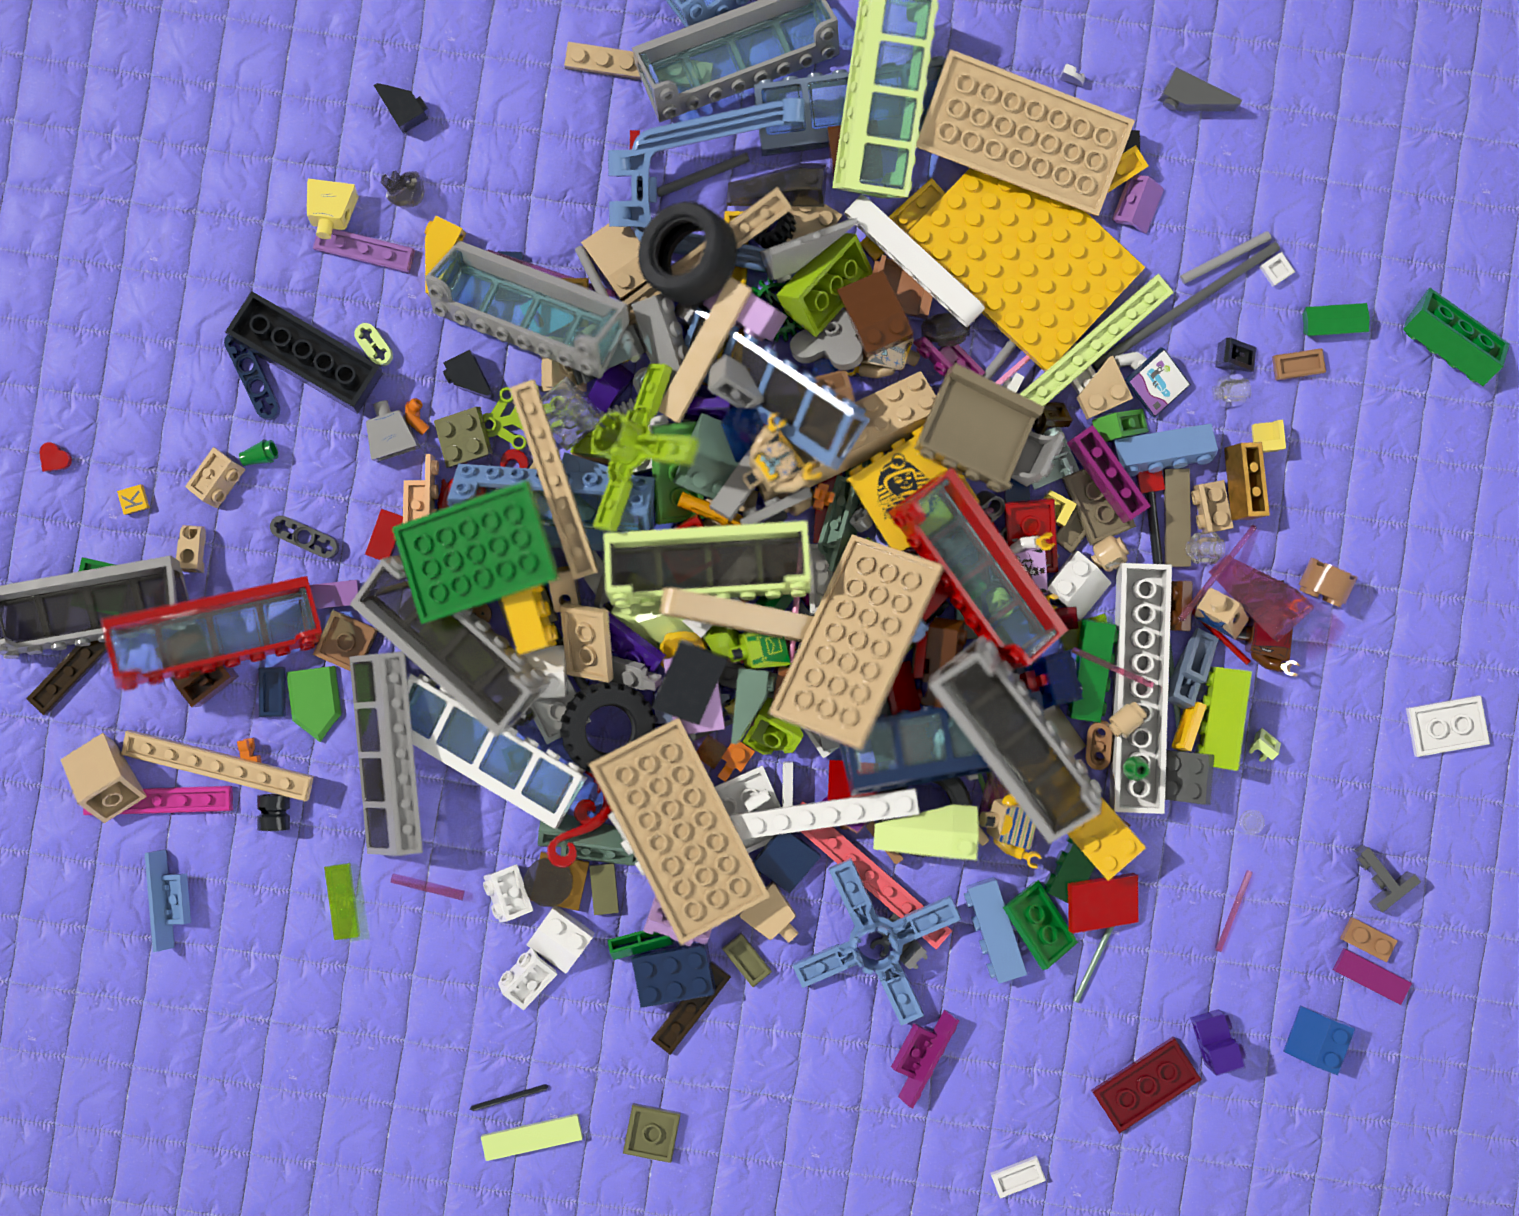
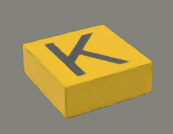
[117,484,150,515]

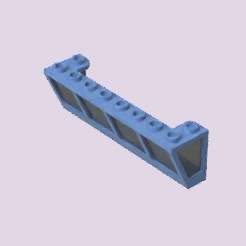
[684,308,870,470]

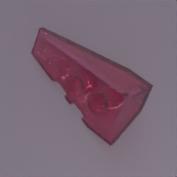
[1209,555,1315,642]

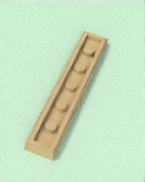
[658,277,753,423]

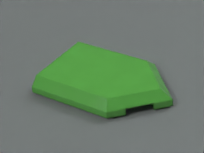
[286,666,342,742]

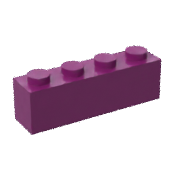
[1067,425,1150,523]

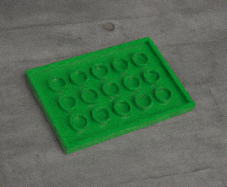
[392,480,560,624]

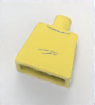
[307,178,358,239]

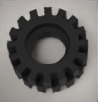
[752,211,796,249]

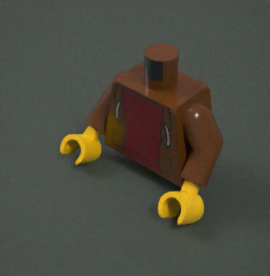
[1236,600,1306,677]

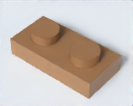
[1340,917,1398,962]

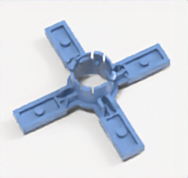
[792,858,961,1026]

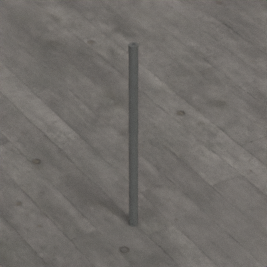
[1092,242,1280,370]

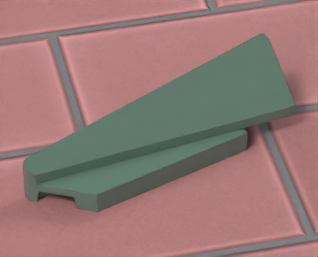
[817,459,872,572]
[538,809,638,866]

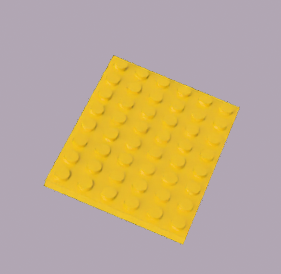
[907,168,1145,372]

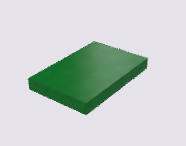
[1002,880,1078,971]

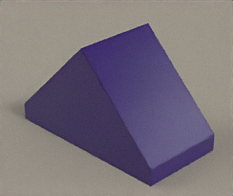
[586,364,634,412]

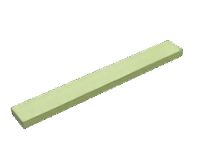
[1020,274,1174,406]

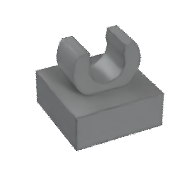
[899,939,928,969]

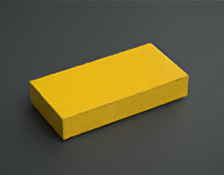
[1171,702,1207,751]

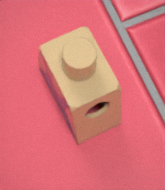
[1194,588,1249,640]

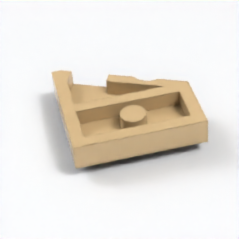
[1077,356,1133,420]

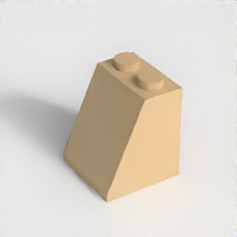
[60,733,147,823]

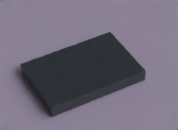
[652,639,727,725]

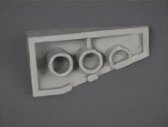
[760,218,858,283]

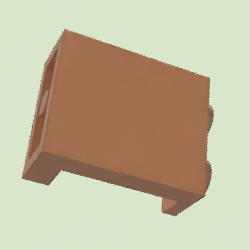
[872,255,933,319]

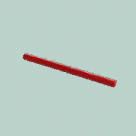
[1192,606,1251,665]

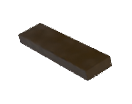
[26,628,114,716]
[651,961,731,1055]

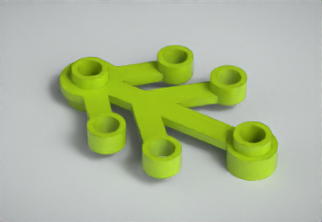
[483,384,572,450]

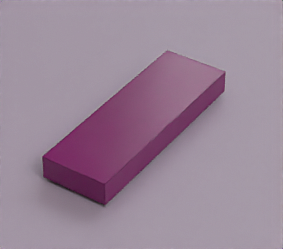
[1333,948,1412,1005]

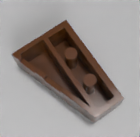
[921,617,968,708]

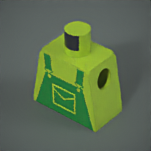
[728,631,791,669]

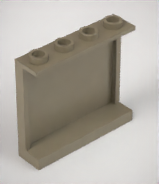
[914,363,1044,492]

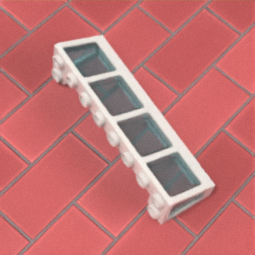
[407,674,588,829]

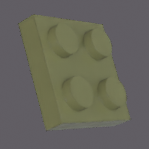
[434,407,493,468]

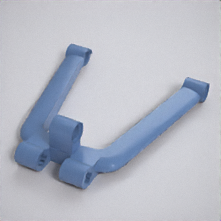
[608,98,805,277]

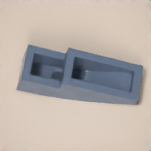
[1168,628,1219,709]

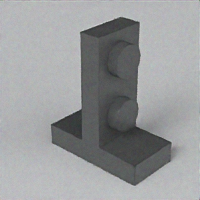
[1354,845,1421,913]

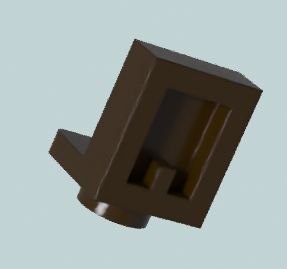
[1032,402,1073,435]

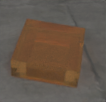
[696,735,728,769]

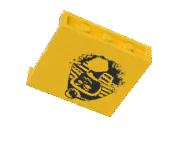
[846,425,980,551]

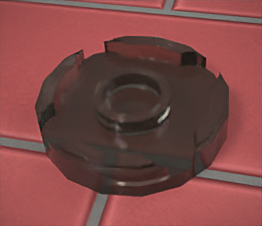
[921,313,970,347]
[524,857,573,907]

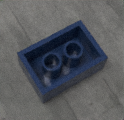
[632,943,716,1008]

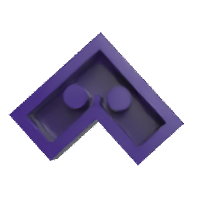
[1190,1009,1246,1076]

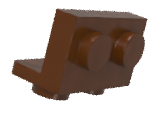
[1170,581,1193,631]

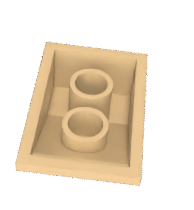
[581,223,647,302]

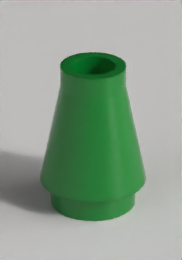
[239,439,279,466]
[1123,756,1149,781]

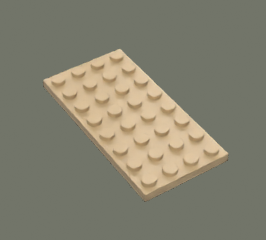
[916,49,1135,216]
[769,535,944,751]
[589,718,770,945]

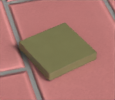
[623,1103,681,1163]

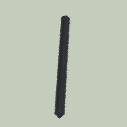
[470,1084,549,1111]

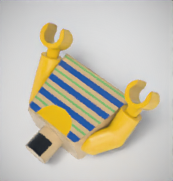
[979,792,1055,868]

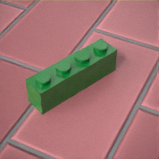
[1067,618,1119,722]

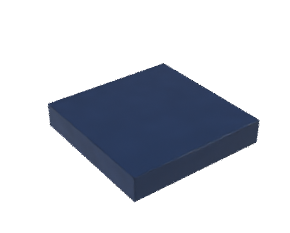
[752,832,821,893]

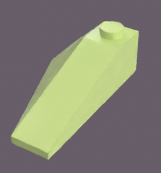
[873,804,979,860]

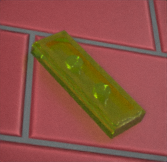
[324,863,360,940]

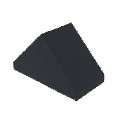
[1215,338,1257,372]

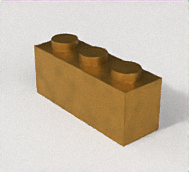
[1224,442,1270,521]

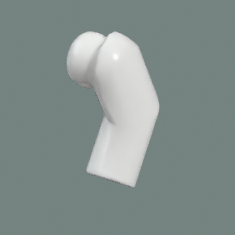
[1114,352,1147,370]

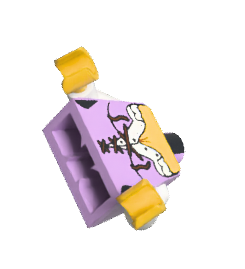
[989,532,1059,609]

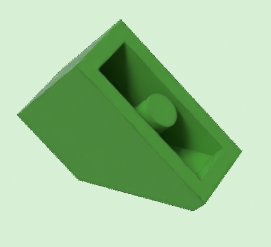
[1092,409,1149,442]

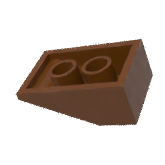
[837,270,913,358]

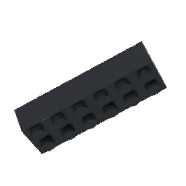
[225,291,383,414]

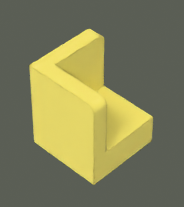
[1251,420,1286,453]
[1043,490,1077,527]

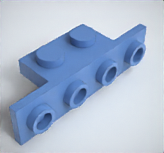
[145,850,191,952]

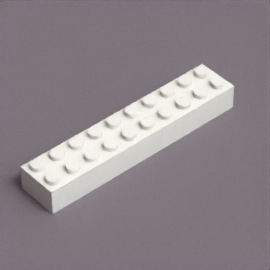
[1109,563,1172,814]

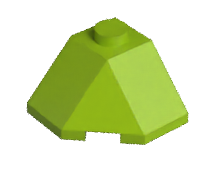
[742,698,804,755]

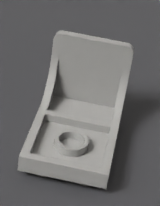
[1011,431,1065,487]

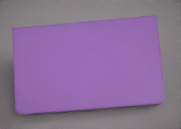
[1112,175,1164,233]

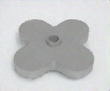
[790,309,863,370]

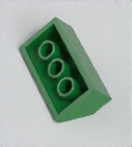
[1403,288,1510,386]

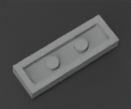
[739,487,812,525]

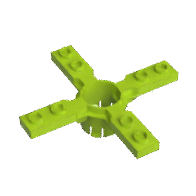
[570,364,700,532]

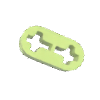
[354,323,393,366]

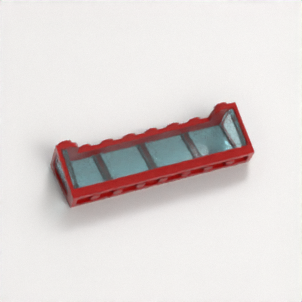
[888,467,1068,669]
[102,576,322,691]

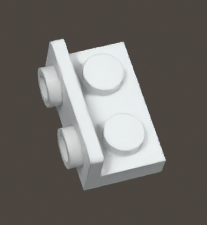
[483,864,533,922]
[498,948,557,1010]

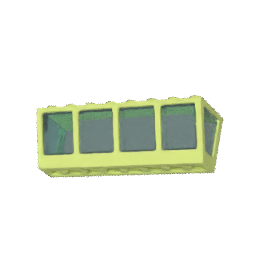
[832,0,939,199]

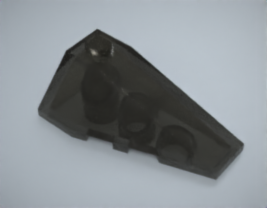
[726,163,828,207]

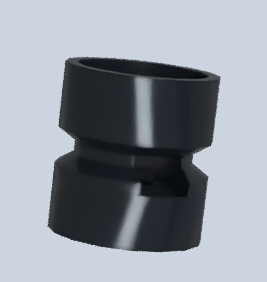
[257,794,290,831]

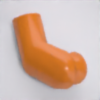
[405,398,430,435]

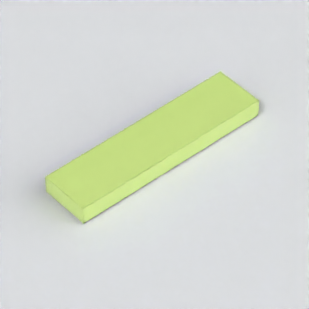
[481,1114,583,1161]

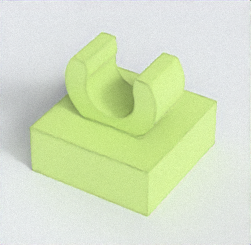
[1249,728,1281,762]

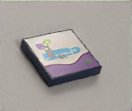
[1125,347,1191,417]

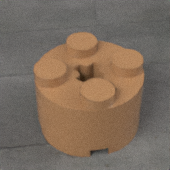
[1299,557,1358,608]

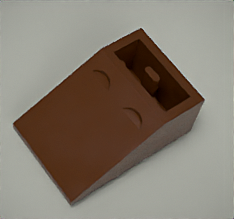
[155,620,239,708]

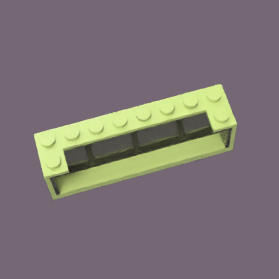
[604,521,811,608]

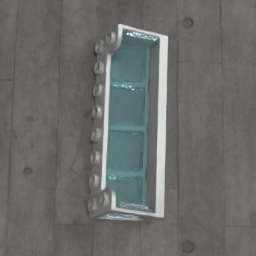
[632,0,840,123]
[425,240,629,378]

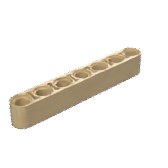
[660,588,813,643]

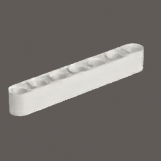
[844,194,985,327]

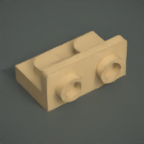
[185,447,245,508]
[1191,480,1234,534]

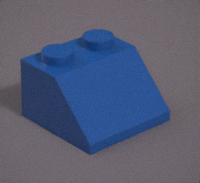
[1283,1005,1355,1075]

